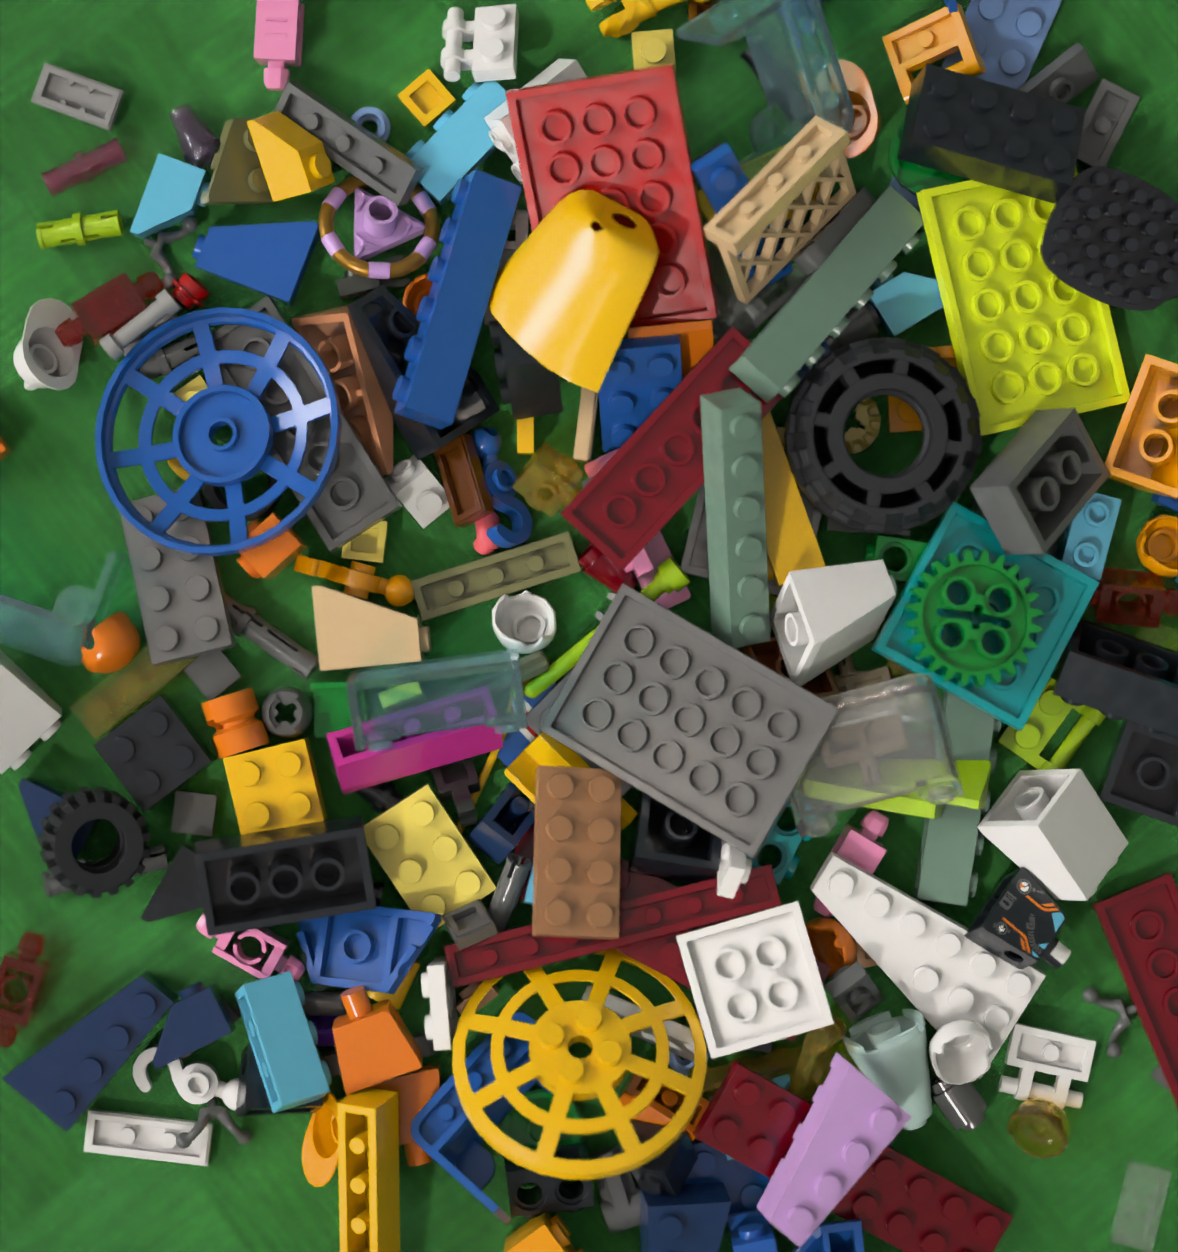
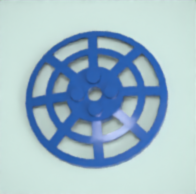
[95,307,342,556]

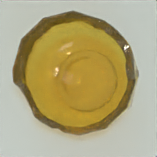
[1007,1098,1071,1159]

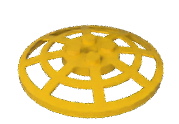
[452,948,707,1180]

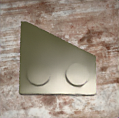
[200,118,278,205]

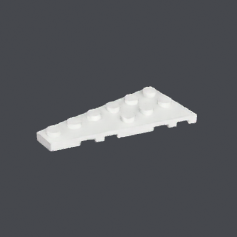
[810,851,1046,1079]

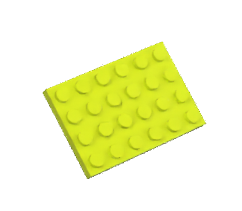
[916,167,1130,436]

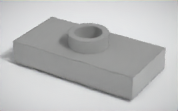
[31,62,125,132]

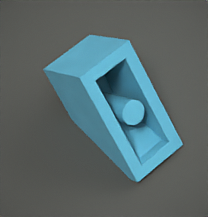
[130,153,210,239]
[867,272,943,338]

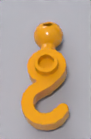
[293,554,415,607]

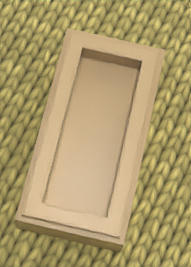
[573,387,599,463]

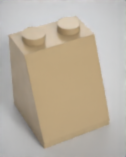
[312,586,432,671]

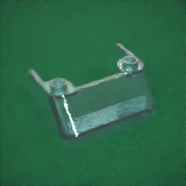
[676,0,854,182]
[0,551,126,667]
[346,649,528,751]

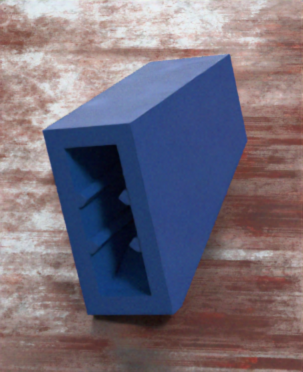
[192,221,320,306]

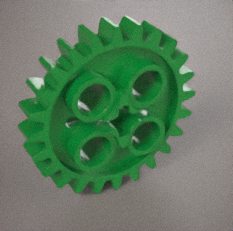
[903,549,1043,688]

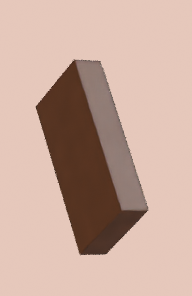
[434,434,495,528]

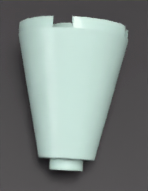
[843,1009,932,1130]

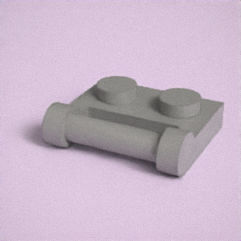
[99,289,183,361]

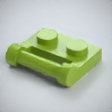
[996,677,1106,770]

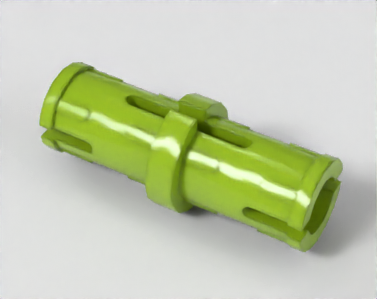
[36,209,124,249]

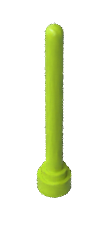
[524,556,691,699]

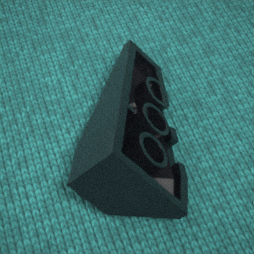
[347,285,500,460]

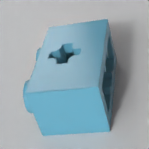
[1057,492,1122,581]

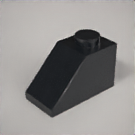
[140,843,203,922]
[616,1120,698,1198]

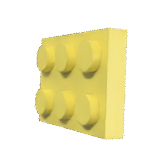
[364,783,497,929]

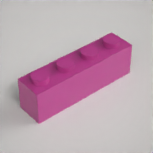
[326,687,504,795]

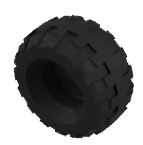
[784,337,982,533]

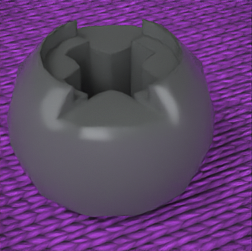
[260,686,314,739]

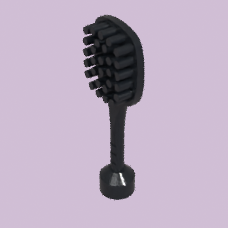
[1040,166,1178,311]

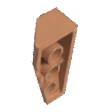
[291,304,393,475]

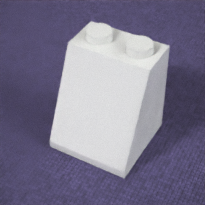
[769,559,897,686]
[0,649,62,774]
[977,769,1129,901]

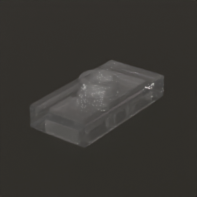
[1109,1160,1172,1252]

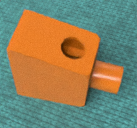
[333,985,423,1095]
[370,1062,442,1167]

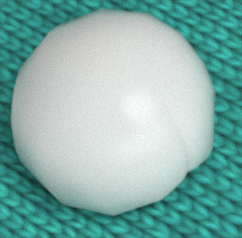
[492,590,557,654]
[929,1020,993,1085]

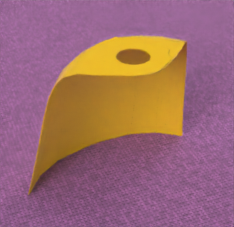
[488,190,658,392]

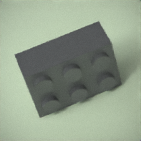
[970,408,1110,554]

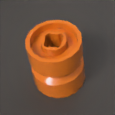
[201,687,270,759]

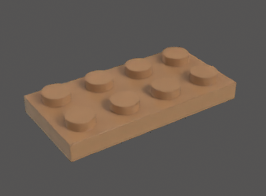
[532,765,621,940]

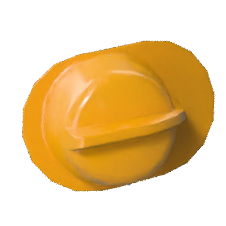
[302,1091,340,1187]

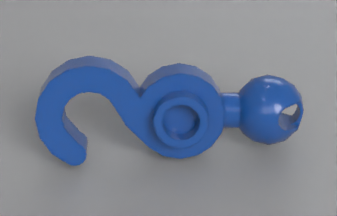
[472,426,533,548]

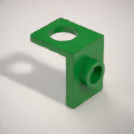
[310,681,356,738]

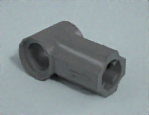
[589,1145,640,1235]

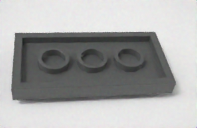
[120,488,236,667]

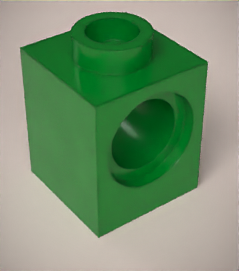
[863,535,927,583]

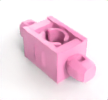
[253,0,305,91]
[813,809,889,918]
[196,912,306,982]

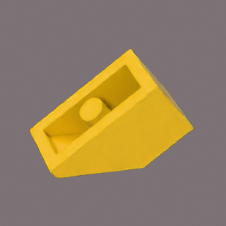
[247,111,335,202]

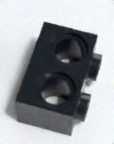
[504,1142,594,1218]

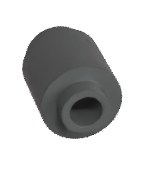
[824,302,881,353]
[930,1077,988,1132]

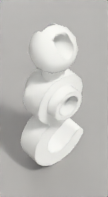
[133,1045,239,1111]

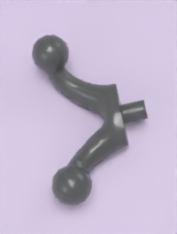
[144,216,198,289]
[1082,987,1137,1058]
[176,1099,252,1149]

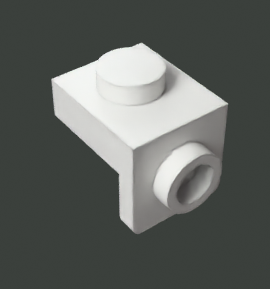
[385,455,450,529]

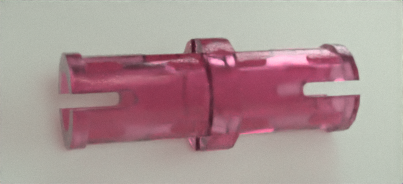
[41,137,128,197]

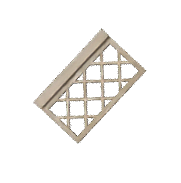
[703,116,856,305]

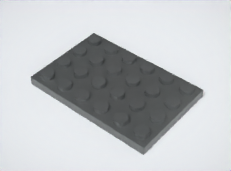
[539,583,841,858]

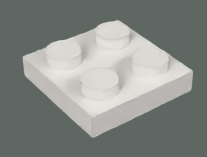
[421,956,458,1051]

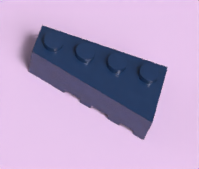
[2,970,180,1132]
[640,1182,732,1252]

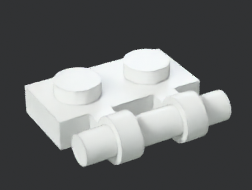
[440,4,519,82]
[998,1023,1096,1109]

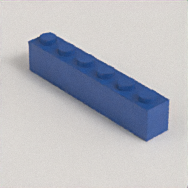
[393,169,522,430]

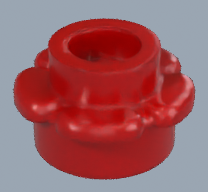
[172,271,211,310]

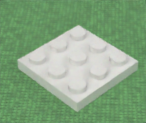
[676,901,834,1059]

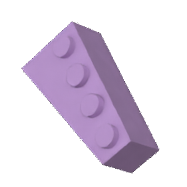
[756,1052,911,1247]

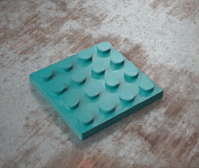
[872,502,1099,731]

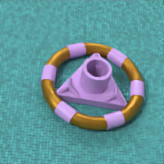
[318,175,440,279]

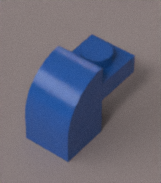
[727,1209,777,1252]

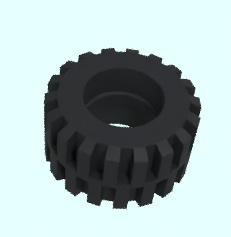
[38,786,151,898]

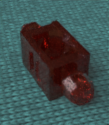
[55,272,164,347]
[1087,567,1178,628]
[0,930,51,1048]

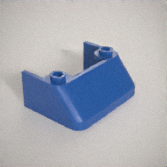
[411,1012,577,1225]

